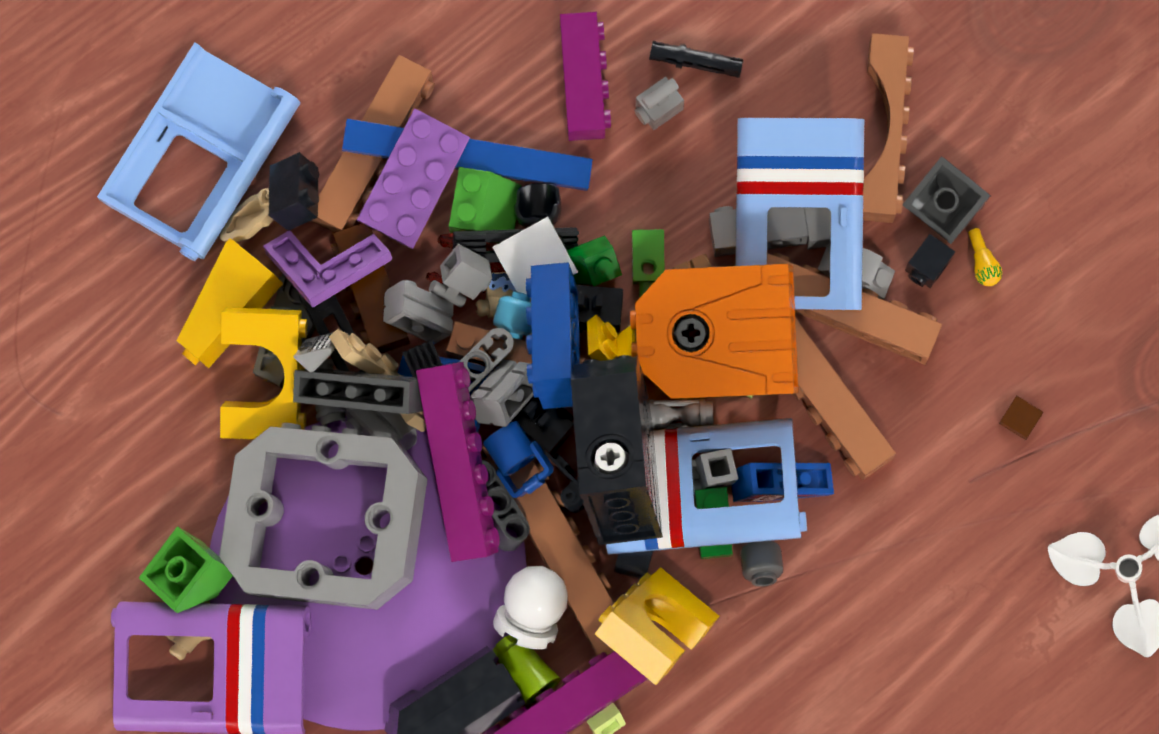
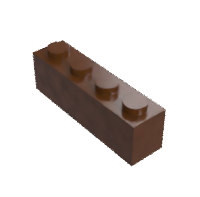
[331,224,410,354]

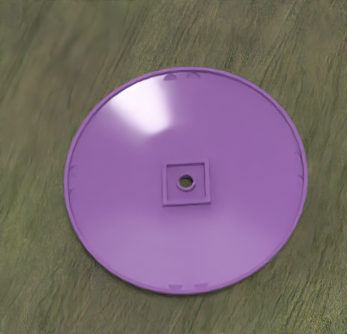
[210,416,526,731]

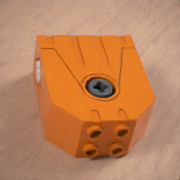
[630,264,799,399]

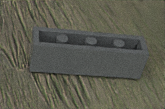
[293,368,423,414]

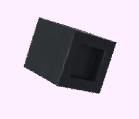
[905,234,955,289]

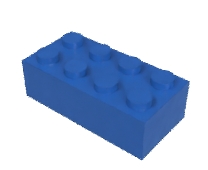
[526,262,580,409]

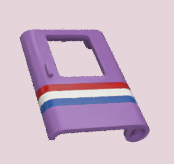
[111,602,312,734]

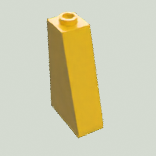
[176,238,283,369]

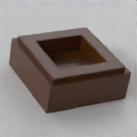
[999,395,1044,440]

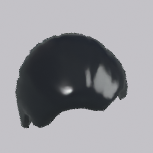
[514,183,561,229]

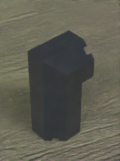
[384,646,526,734]

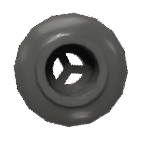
[740,541,784,587]

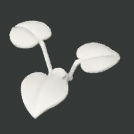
[1048,515,1159,657]

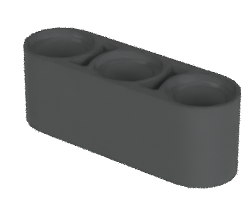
[482,460,530,551]

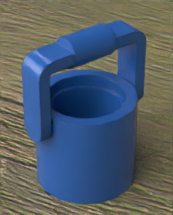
[483,421,554,498]

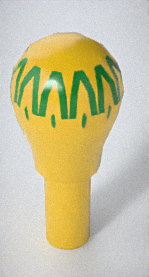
[968,228,1003,286]

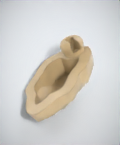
[220,188,273,243]

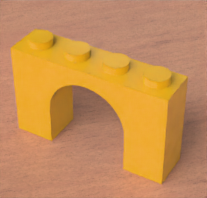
[220,307,307,439]
[595,567,720,685]

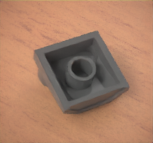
[902,156,991,244]

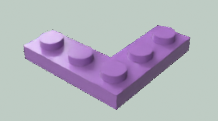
[263,230,392,308]

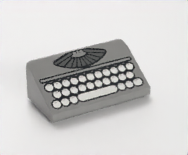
[294,332,335,373]

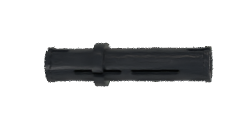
[649,40,743,78]

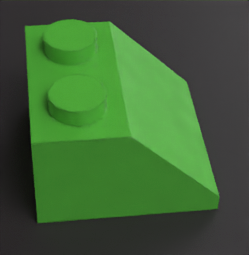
[449,167,522,244]
[139,526,233,613]

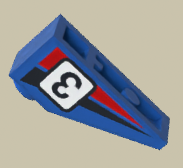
[732,463,834,502]

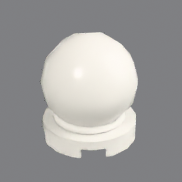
[493,566,568,649]

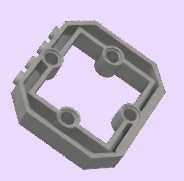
[219,423,427,610]

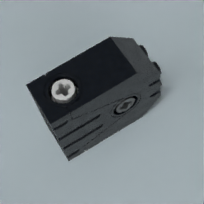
[571,355,663,545]

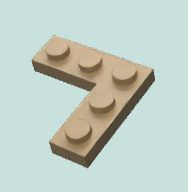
[329,329,427,432]

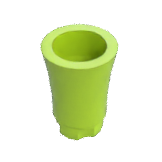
[492,635,561,706]

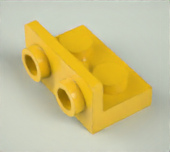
[587,314,636,361]

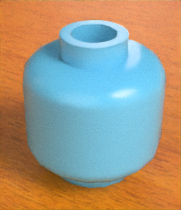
[493,291,532,340]

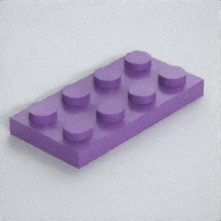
[357,108,470,249]

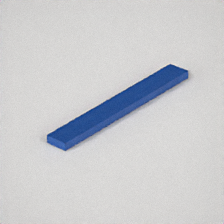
[342,119,593,191]

